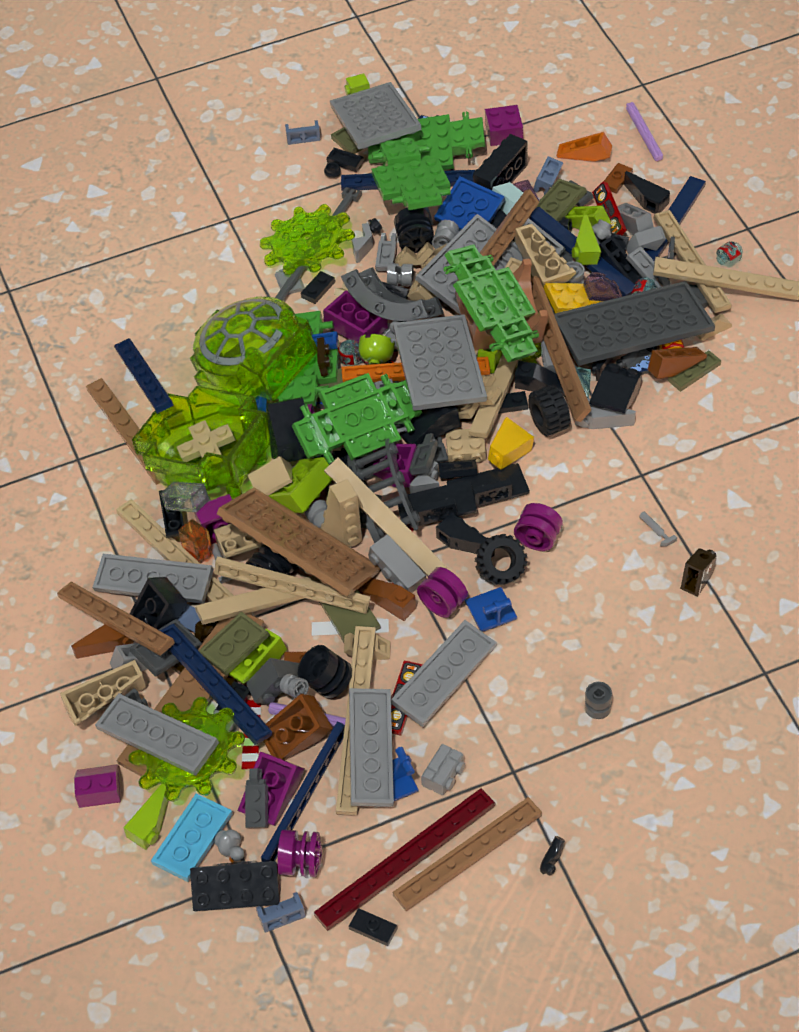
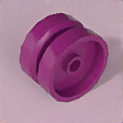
[514,503,563,551]
[417,567,468,618]

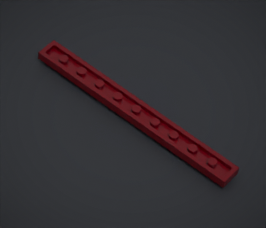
[314,788,495,931]

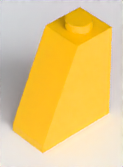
[488,417,534,470]

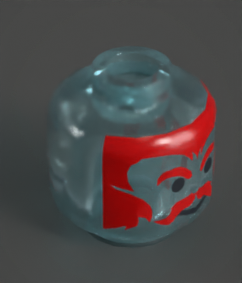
[716,241,743,267]
[631,277,657,294]
[338,339,362,366]

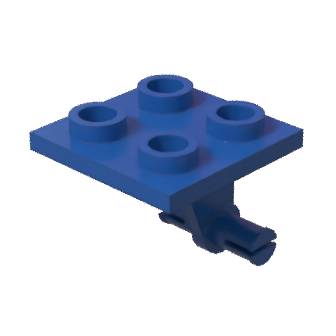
[465,587,517,632]
[392,747,418,801]

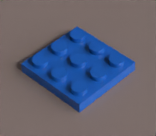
[434,176,505,231]

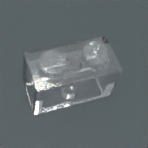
[161,482,209,512]

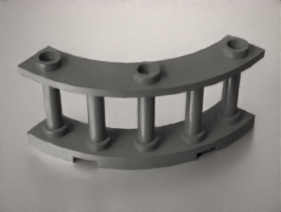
[341,267,444,321]
[347,438,421,543]

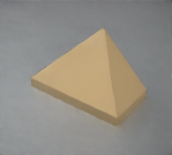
[697,313,732,341]

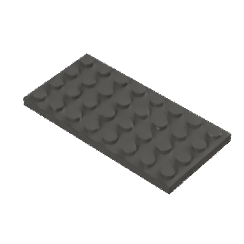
[554,281,715,366]

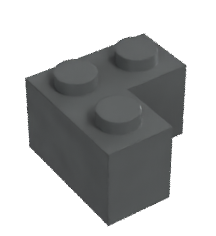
[246,658,299,705]

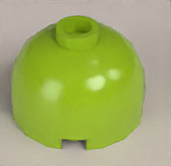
[359,334,395,365]

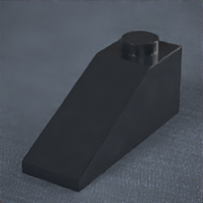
[599,235,643,284]
[515,361,566,397]

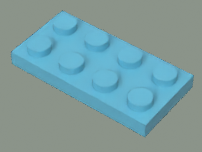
[151,793,233,882]

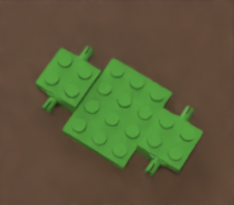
[368,111,485,170]
[371,138,451,210]
[444,244,539,363]
[265,311,340,406]
[292,373,422,465]

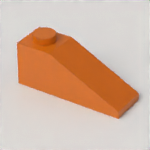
[556,132,612,162]

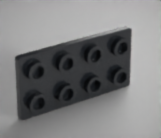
[447,463,530,507]
[398,480,477,528]
[190,861,279,911]

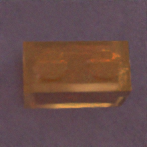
[178,518,213,564]

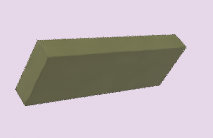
[668,350,721,392]

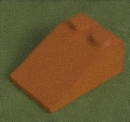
[263,694,333,760]

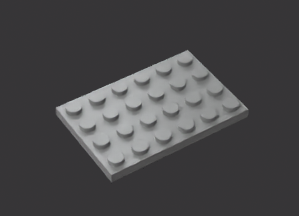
[330,82,422,150]
[415,214,523,315]
[393,314,487,411]

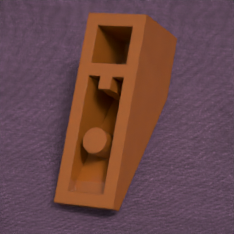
[647,347,707,379]
[358,578,416,621]
[71,624,135,659]

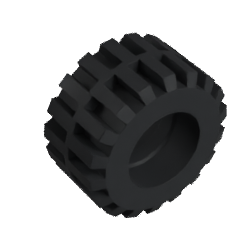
[528,385,570,436]
[475,534,527,585]

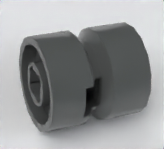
[585,681,612,719]

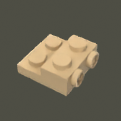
[445,429,486,463]

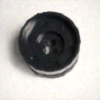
[394,208,434,253]
[246,544,298,588]
[297,645,352,698]

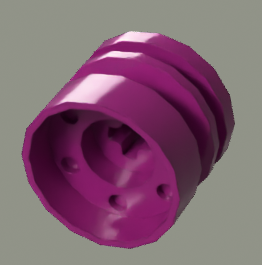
[278,830,322,877]

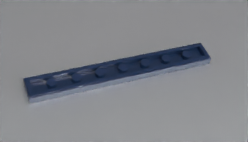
[341,170,475,191]
[644,176,706,261]
[529,206,638,297]
[114,338,174,414]
[160,623,272,745]
[261,721,345,862]

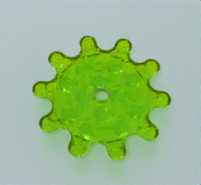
[260,204,355,275]
[128,697,245,802]

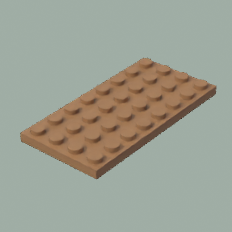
[217,487,381,597]

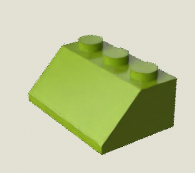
[269,457,332,513]

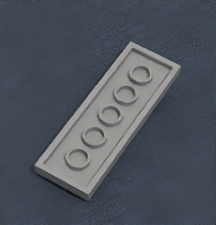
[92,554,214,604]
[391,620,497,727]
[349,688,394,807]
[95,693,219,776]

